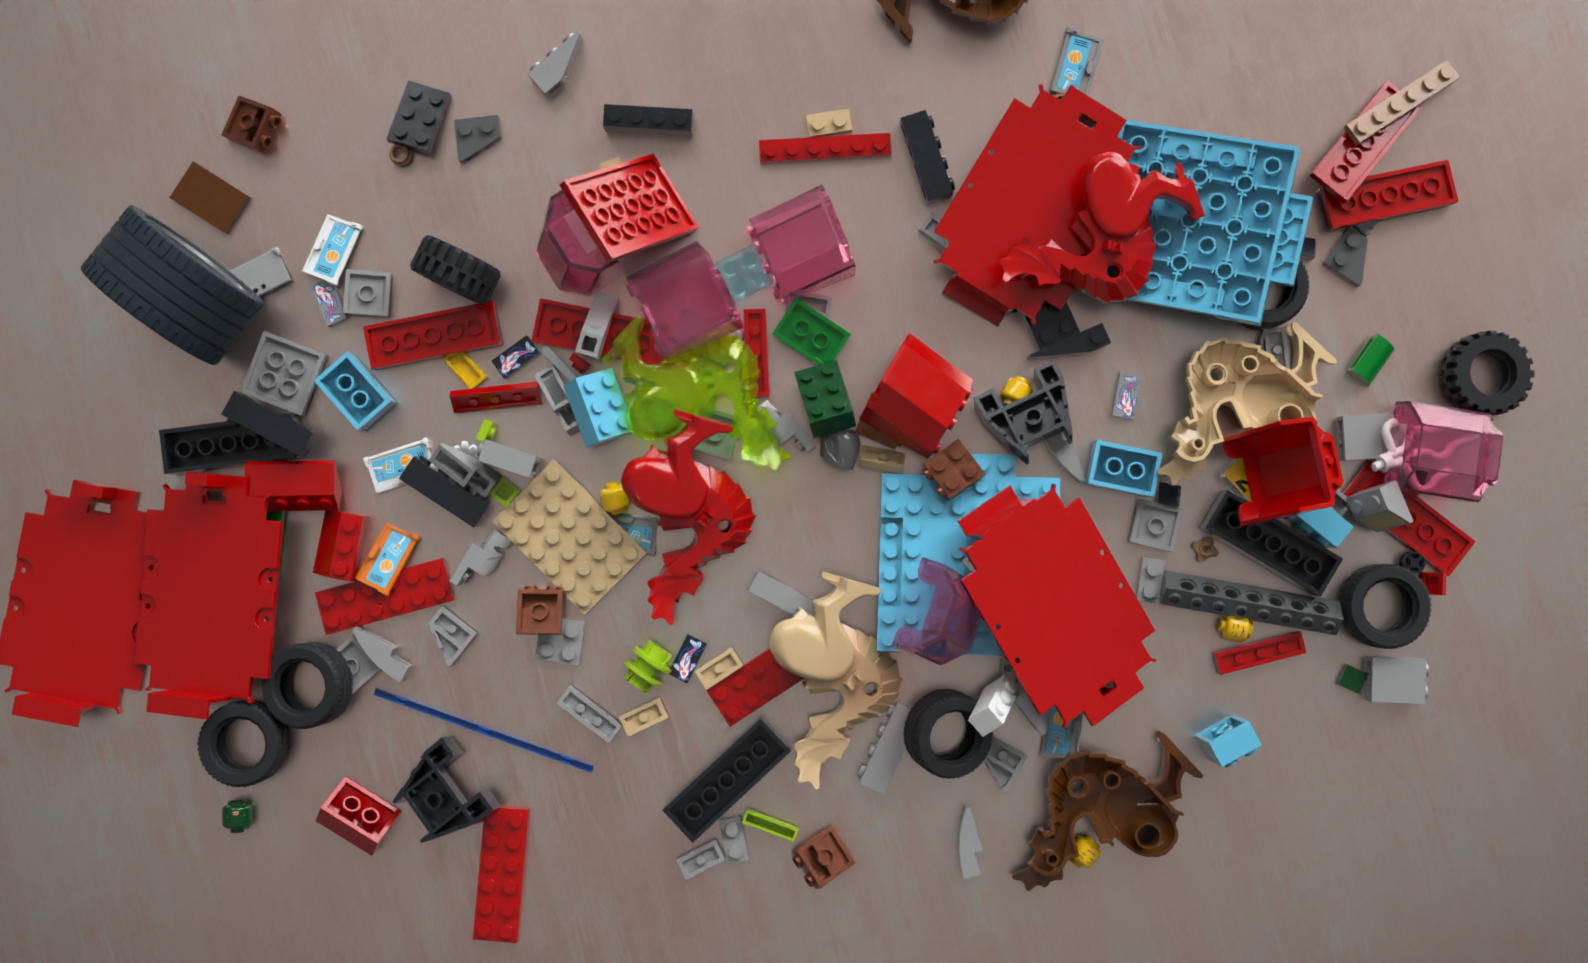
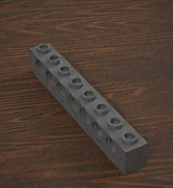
[1160,570,1343,635]

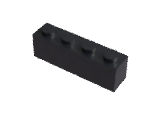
[603,104,694,137]
[900,110,955,205]
[221,391,319,459]
[399,455,490,528]

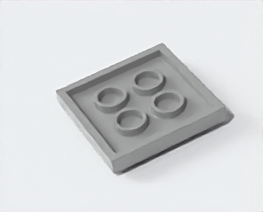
[240,331,327,416]

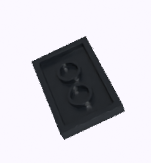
[386,80,451,155]

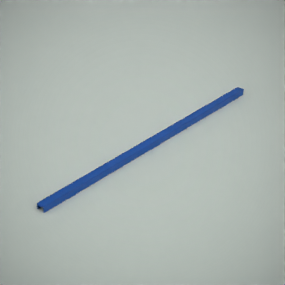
[373,688,594,773]

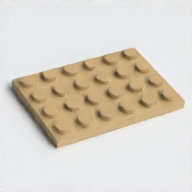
[492,459,647,615]

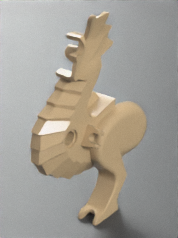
[1156,321,1338,486]
[769,571,903,789]

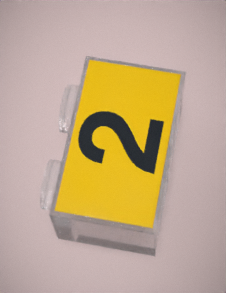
[1217,458,1252,502]

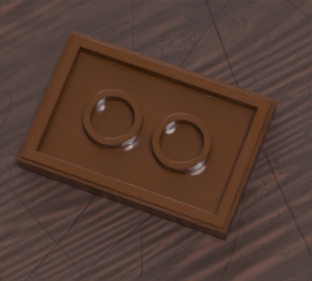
[169,161,250,234]

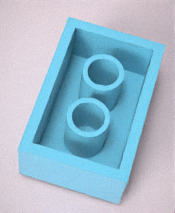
[314,351,396,432]
[563,368,635,448]
[1084,440,1163,497]
[1283,507,1354,548]
[1194,714,1262,768]

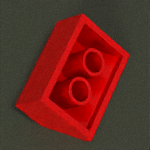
[312,510,370,582]
[316,777,401,856]

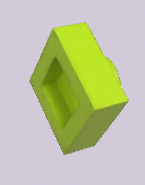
[475,419,497,442]
[489,477,521,508]

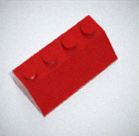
[245,460,343,511]

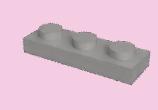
[556,685,623,743]

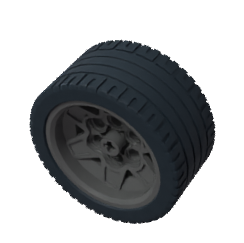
[81,205,264,365]

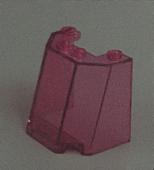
[747,185,856,304]
[535,190,626,297]
[626,241,744,360]
[1385,401,1504,503]
[892,557,981,666]

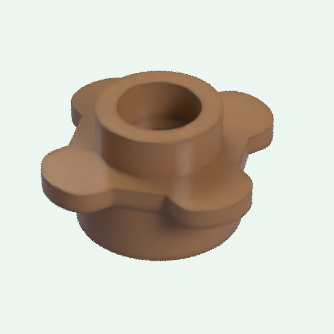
[1193,537,1219,562]

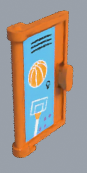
[355,523,420,596]

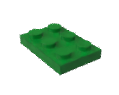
[772,297,851,365]

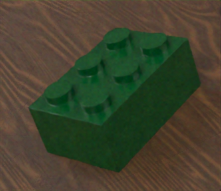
[794,360,856,438]

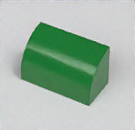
[1347,334,1394,387]

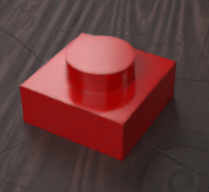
[569,352,594,374]
[1421,572,1447,595]

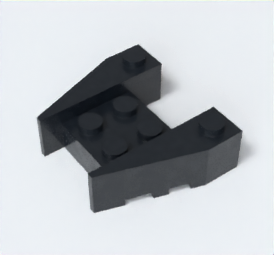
[1008,287,1111,360]
[973,360,1073,465]
[392,736,502,843]

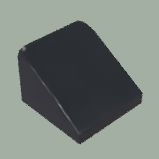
[1300,237,1316,261]
[1155,481,1181,508]

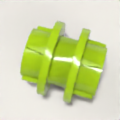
[623,640,672,693]

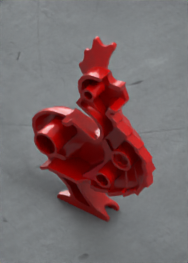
[998,152,1205,304]
[621,409,756,626]

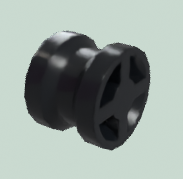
[1398,552,1426,574]

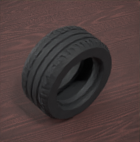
[1237,260,1310,330]
[1338,564,1431,649]
[262,642,353,729]
[903,689,993,779]
[197,700,290,787]

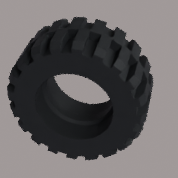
[410,235,501,305]
[1440,330,1535,417]

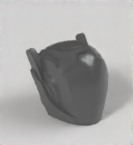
[820,428,861,470]

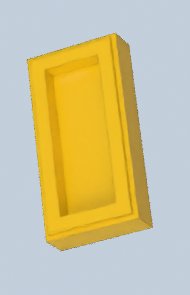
[442,352,488,389]

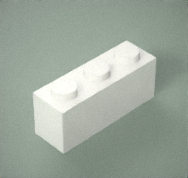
[968,674,1019,737]

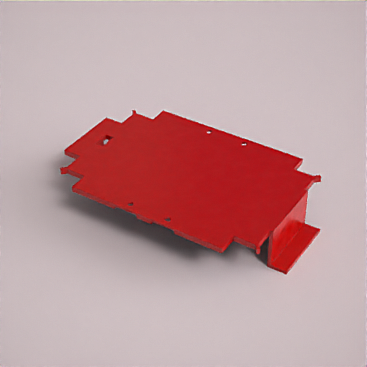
[933,84,1141,327]
[134,472,283,720]
[0,480,154,727]
[957,484,1156,728]

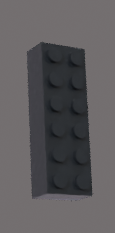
[159,413,304,475]
[1200,490,1343,597]
[662,716,791,843]

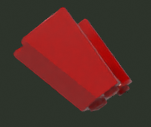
[859,333,974,459]
[1222,416,1344,526]

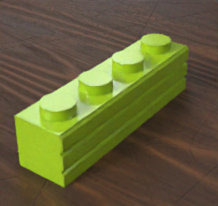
[742,808,799,842]

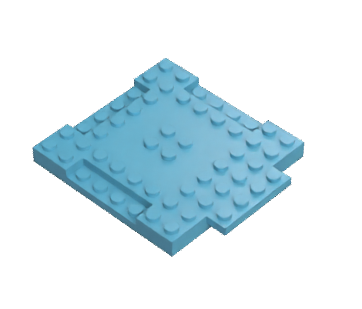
[1082,120,1313,326]
[877,453,1060,656]

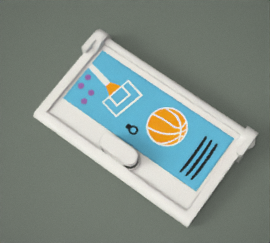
[302,214,363,286]
[364,437,436,494]

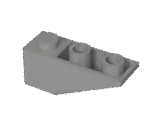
[528,31,582,98]
[575,291,619,361]

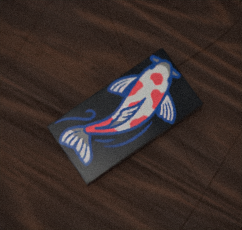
[492,335,541,379]
[669,634,707,683]

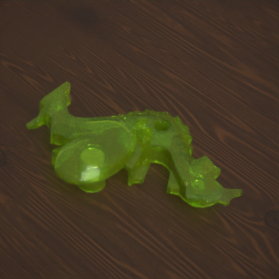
[601,314,792,471]

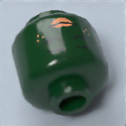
[222,800,252,833]

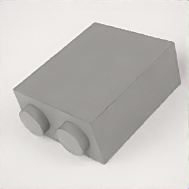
[1336,413,1401,461]
[477,439,542,479]
[1365,656,1429,704]

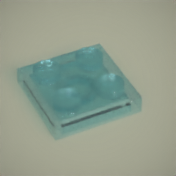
[715,243,774,302]

